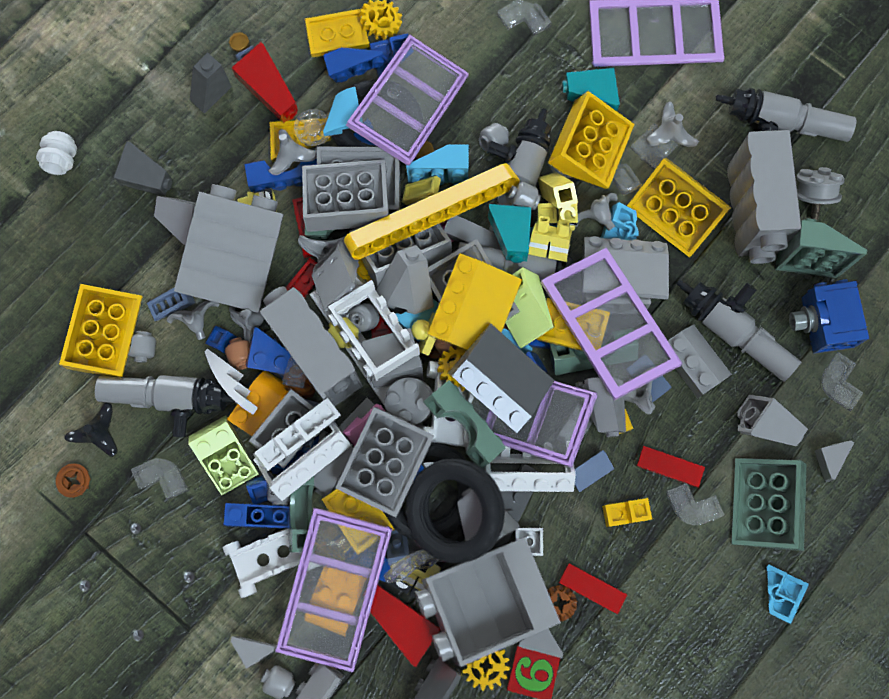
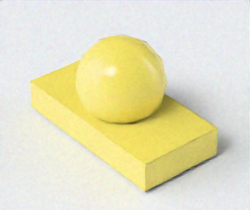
[402,176,441,205]
[411,312,436,355]

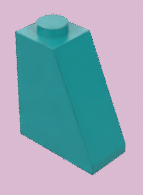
[562,68,620,111]
[488,204,531,263]

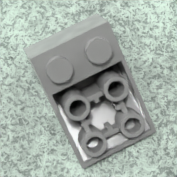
[312,239,359,312]

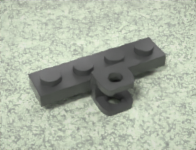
[494,463,539,548]

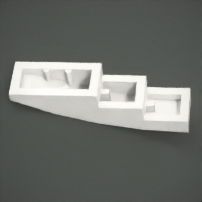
[205,349,258,414]
[253,398,340,471]

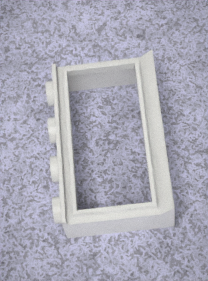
[328,280,420,381]
[253,421,351,501]
[485,441,576,492]

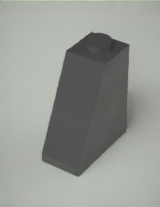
[190,53,232,114]
[114,141,172,196]

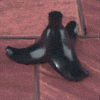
[64,402,118,457]

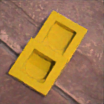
[602,498,652,527]

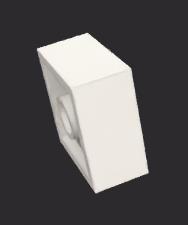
[515,528,543,556]

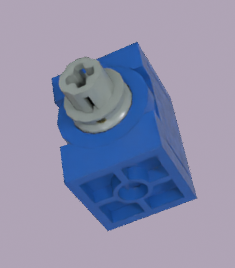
[789,279,869,354]

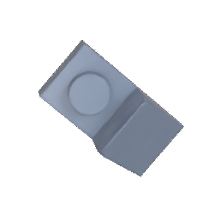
[387,530,410,565]

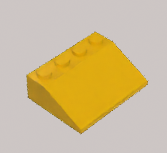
[548,91,635,189]
[627,158,731,258]
[428,253,522,351]
[59,284,143,377]

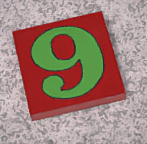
[507,646,560,699]

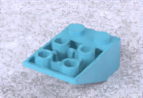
[406,145,469,185]

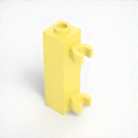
[538,172,578,220]

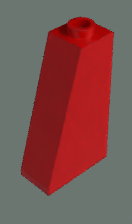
[232,42,298,124]
[362,584,440,667]

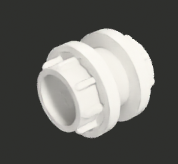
[36,131,77,175]

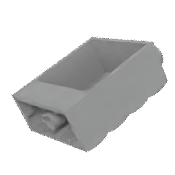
[727,130,801,264]
[174,184,284,313]
[259,286,363,407]
[415,537,561,667]

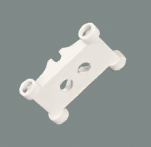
[422,361,474,450]
[222,528,321,598]

